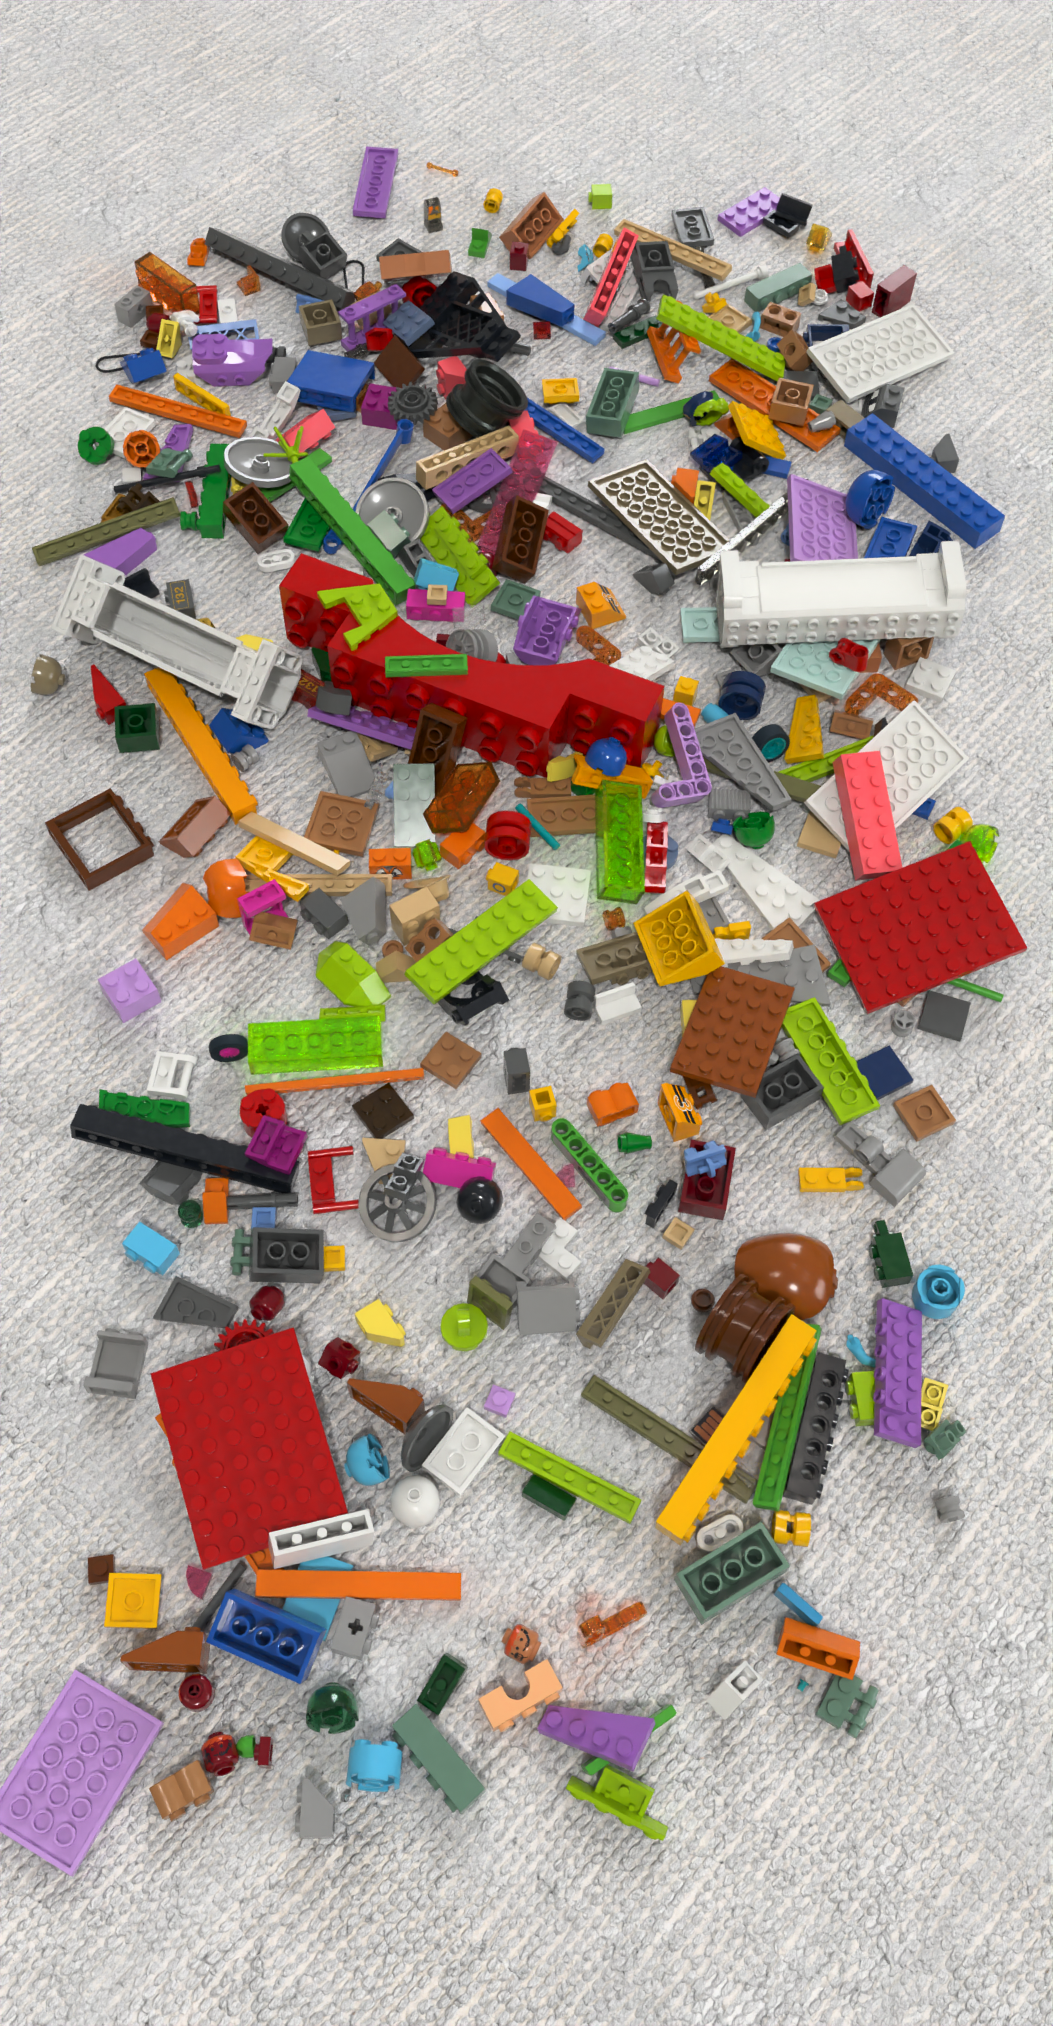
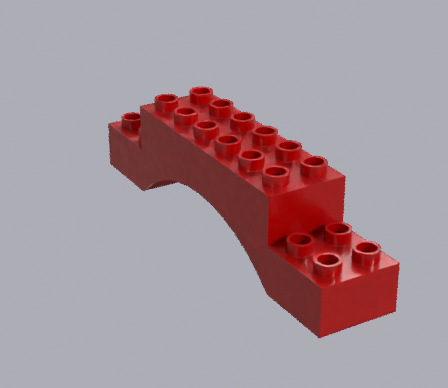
[279,553,665,778]

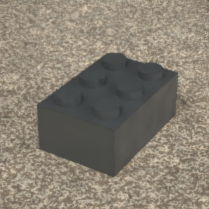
[740,1054,824,1130]
[249,1227,324,1284]

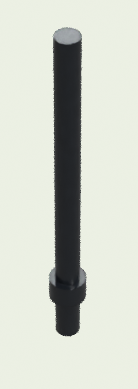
[114,464,221,494]

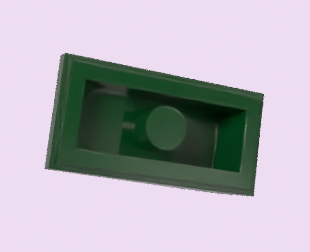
[417,1653,468,1715]

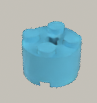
[912,1265,965,1319]
[346,1739,402,1792]

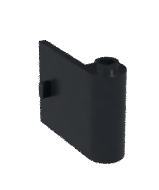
[699,437,769,490]

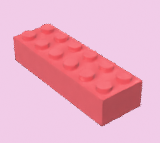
[833,751,903,881]

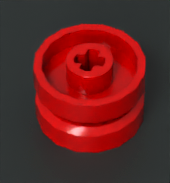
[484,811,532,860]

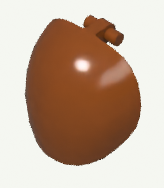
[734,1233,838,1320]

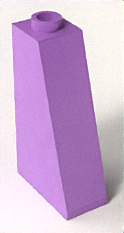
[84,528,157,576]

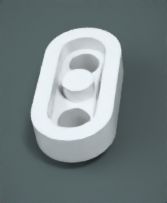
[257,549,295,572]
[641,807,666,823]
[696,1515,744,1554]

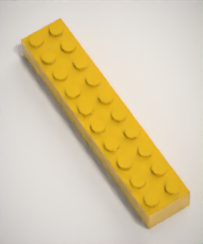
[655,1314,817,1546]

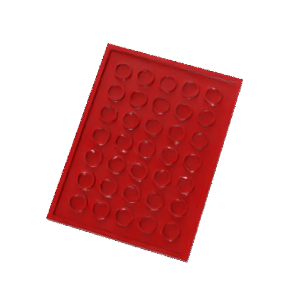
[814,841,1027,1014]
[150,1327,349,1570]

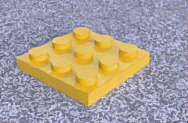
[728,401,786,460]

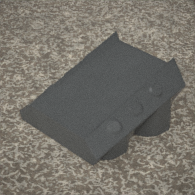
[139,1161,203,1205]

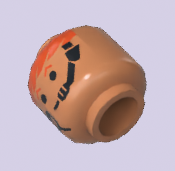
[501,1624,542,1664]

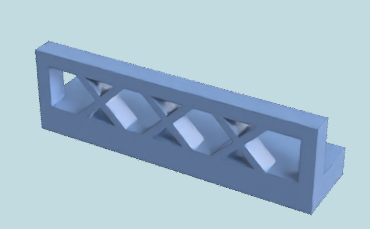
[188,319,259,350]

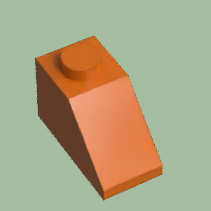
[671,468,699,505]

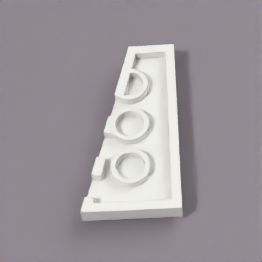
[715,938,794,967]

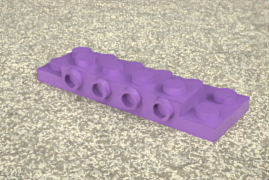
[873,1298,922,1448]

